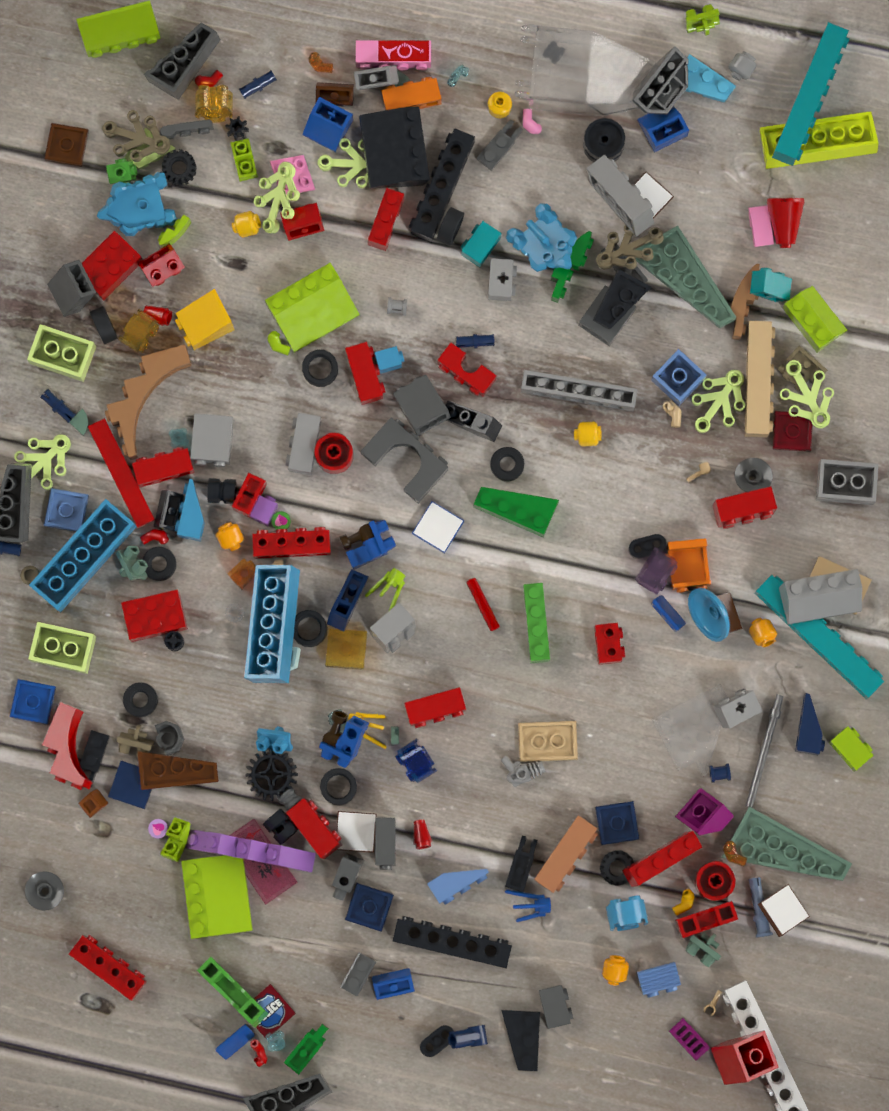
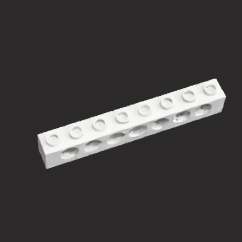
[722,981,808,1111]

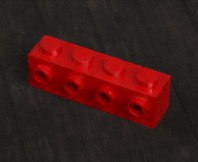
[252,527,331,559]
[68,935,147,1001]

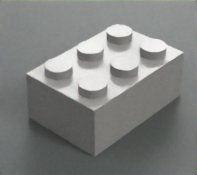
[816,459,879,505]

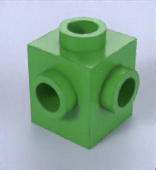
[106,158,137,184]

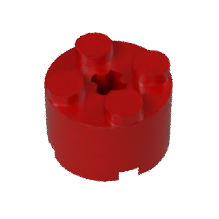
[314,433,354,474]
[695,861,736,901]

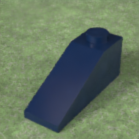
[327,569,369,631]
[795,693,825,756]

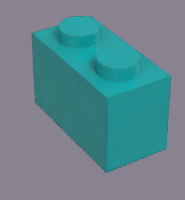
[461,221,502,268]
[750,268,792,302]

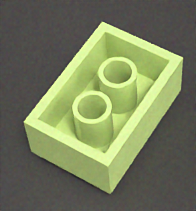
[27,324,96,382]
[28,622,96,674]

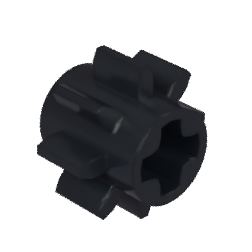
[225,116,249,141]

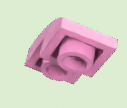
[748,205,774,247]

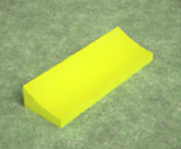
[759,111,879,169]

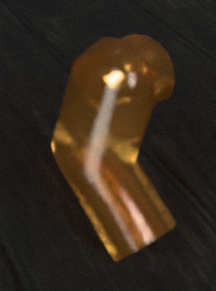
[308,52,333,73]
[723,841,747,867]

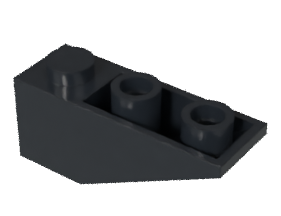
[445,401,503,442]

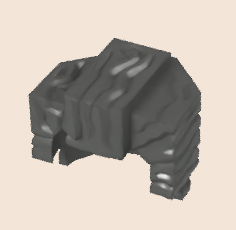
[155,721,185,756]

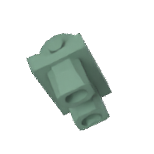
[116,546,148,581]
[685,933,721,968]

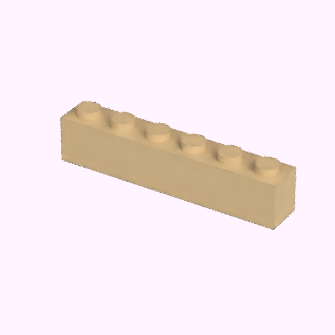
[745,321,775,437]

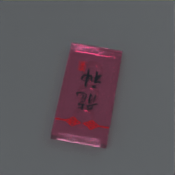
[229,819,298,905]

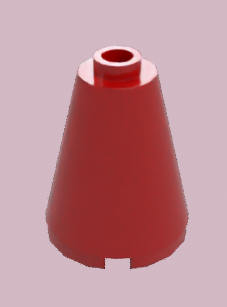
[767,198,805,248]

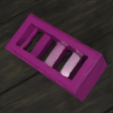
[669,1018,710,1061]

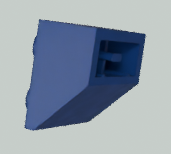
[302,97,353,153]
[637,106,689,153]

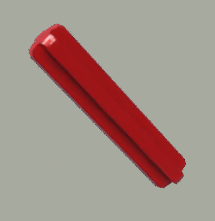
[467,578,500,631]

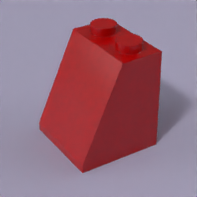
[711,1030,779,1085]

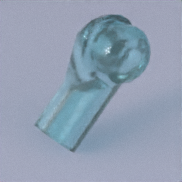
[447,65,469,87]

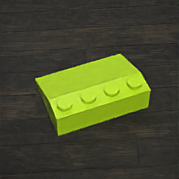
[76,0,161,58]
[265,262,360,353]
[181,855,253,939]

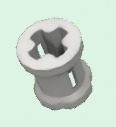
[387,297,407,316]

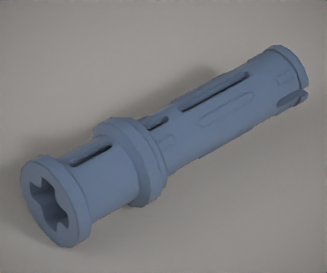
[748,877,773,938]

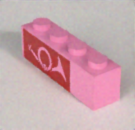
[356,40,431,70]

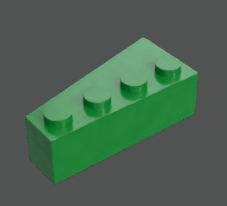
[473,487,559,538]

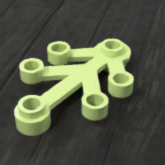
[318,138,368,188]
[254,162,300,234]
[779,360,834,428]
[691,370,745,433]
[14,434,71,490]

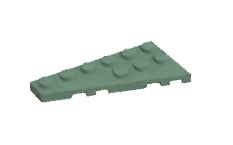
[635,226,736,329]
[721,807,852,881]

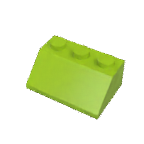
[782,286,847,353]

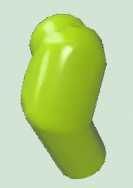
[268,331,291,356]

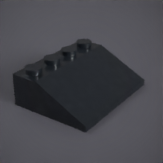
[359,107,430,189]

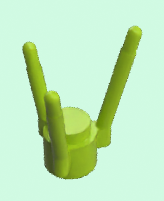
[365,568,406,611]

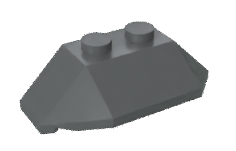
[632,46,688,115]

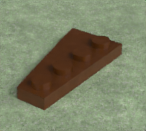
[137,751,219,790]

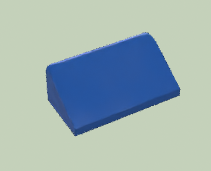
[651,595,686,632]
[372,968,415,1000]
[215,1024,255,1060]

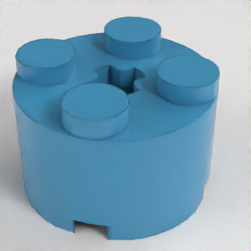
[606,895,649,931]

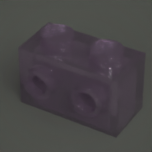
[635,547,678,595]

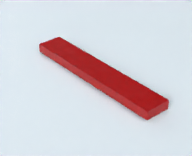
[88,418,155,528]

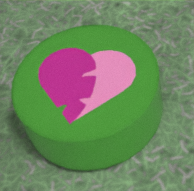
[271,511,291,530]

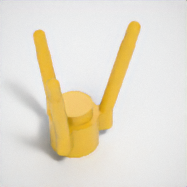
[347,712,387,749]

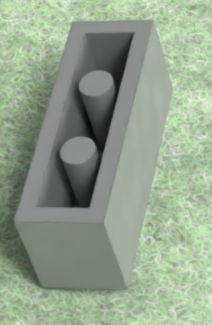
[285,413,321,475]

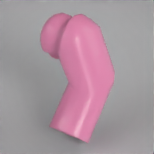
[523,109,542,134]

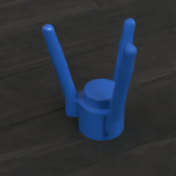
[505,890,551,922]

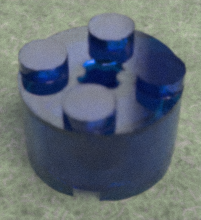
[395,738,438,783]

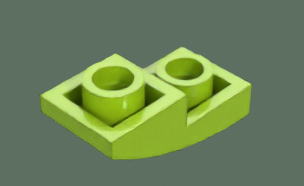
[230,138,258,182]
[158,215,191,248]
[160,817,190,862]

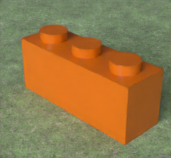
[381,77,442,110]

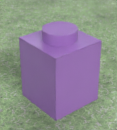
[250,495,278,526]

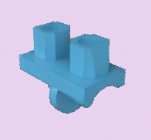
[256,726,293,754]

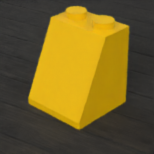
[175,289,234,350]

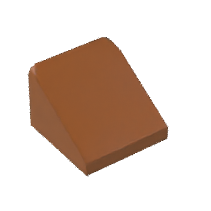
[78,789,108,818]

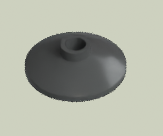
[734,458,773,492]
[25,871,64,911]

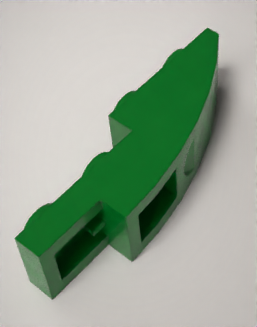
[551,231,594,303]

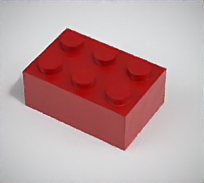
[81,230,143,301]
[712,486,777,529]
[121,589,188,642]

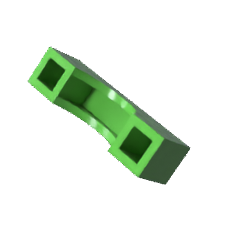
[523,583,550,663]
[197,957,269,1028]

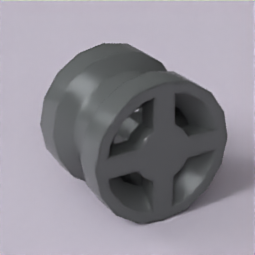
[278,789,302,811]

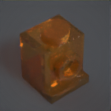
[227,558,256,590]

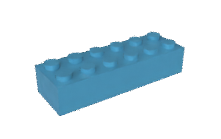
[29,499,137,613]
[244,565,300,683]

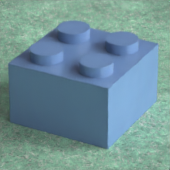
[651,349,706,406]

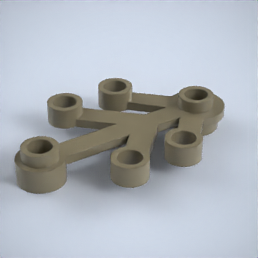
[102,110,170,162]
[596,225,664,270]

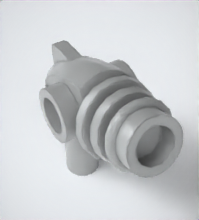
[501,755,545,787]

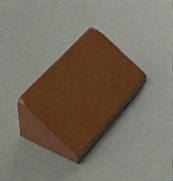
[315,82,354,106]
[717,593,743,633]

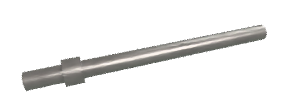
[745,694,784,808]

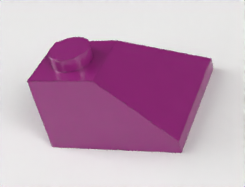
[675,788,734,835]

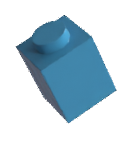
[375,346,405,374]

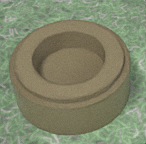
[20,566,40,585]

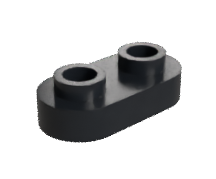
[628,534,666,559]
[420,1025,454,1057]

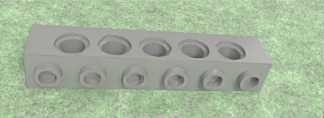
[521,370,638,412]

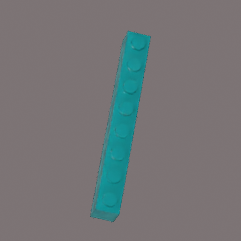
[772,22,850,166]
[754,575,884,699]

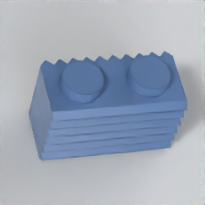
[636,962,681,998]

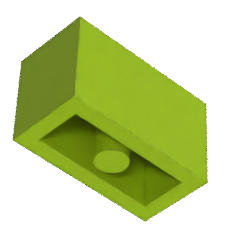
[828,726,874,772]

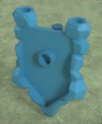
[97,172,177,236]
[506,203,577,272]

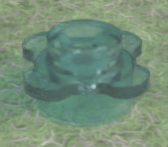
[169,428,189,448]
[265,1031,286,1052]

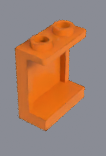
[667,538,711,593]

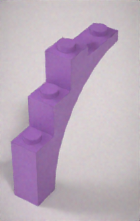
[186,829,316,872]

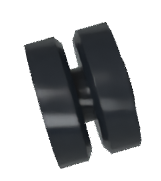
[583,118,626,162]

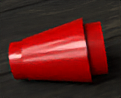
[143,305,173,326]
[413,820,432,850]

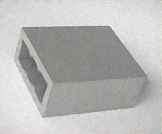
[190,414,234,467]

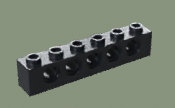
[409,128,475,243]
[392,916,512,969]

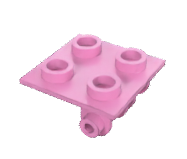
[270,155,315,195]

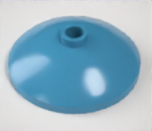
[688,588,730,642]

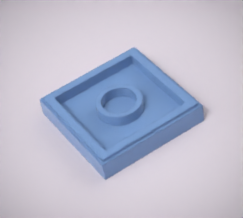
[44,488,89,532]

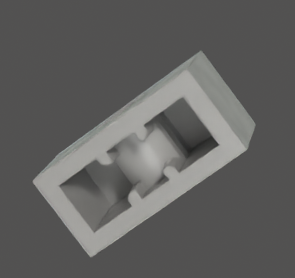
[488,258,517,301]
[714,689,762,728]

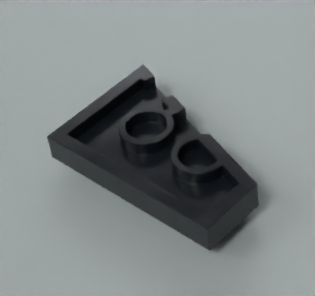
[593,269,652,329]
[501,1010,540,1071]

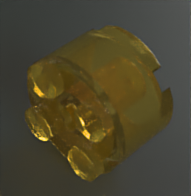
[195,85,233,123]
[118,309,159,353]

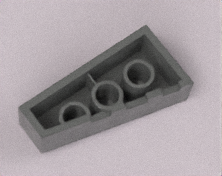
[144,22,221,100]
[0,463,32,543]
[243,1074,332,1111]

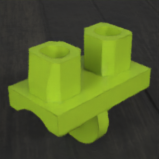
[686,4,720,36]

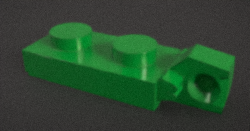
[283,1024,329,1075]

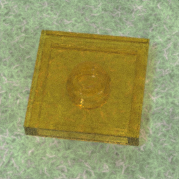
[325,629,368,670]

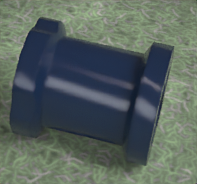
[709,763,731,783]

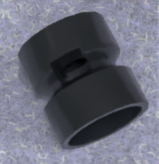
[207,478,236,504]
[262,809,299,845]

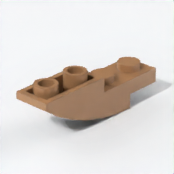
[730,264,760,340]

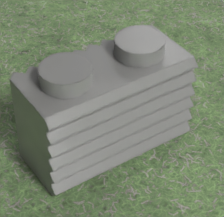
[354,65,399,90]

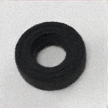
[490,447,525,481]
[143,547,177,581]
[123,682,158,717]

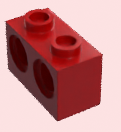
[232,472,267,518]

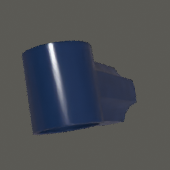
[448,1025,488,1049]

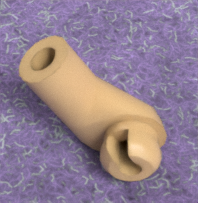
[663,401,682,428]

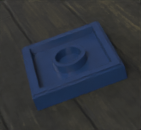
[108,761,152,809]
[595,801,640,845]
[345,883,394,932]

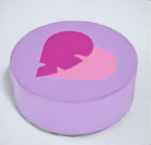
[148,819,168,839]

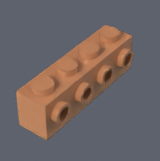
[534,815,598,893]

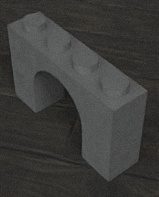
[361,417,448,504]

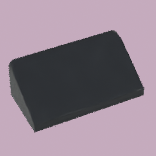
[154,490,184,532]

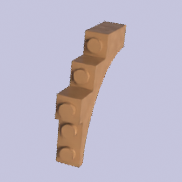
[105,344,192,460]

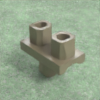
[117,725,155,757]

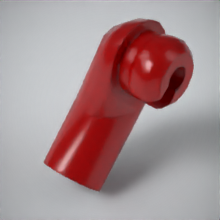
[195,70,223,89]
[140,529,169,545]
[250,1039,268,1067]

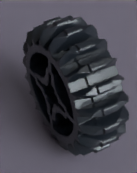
[245,749,298,801]

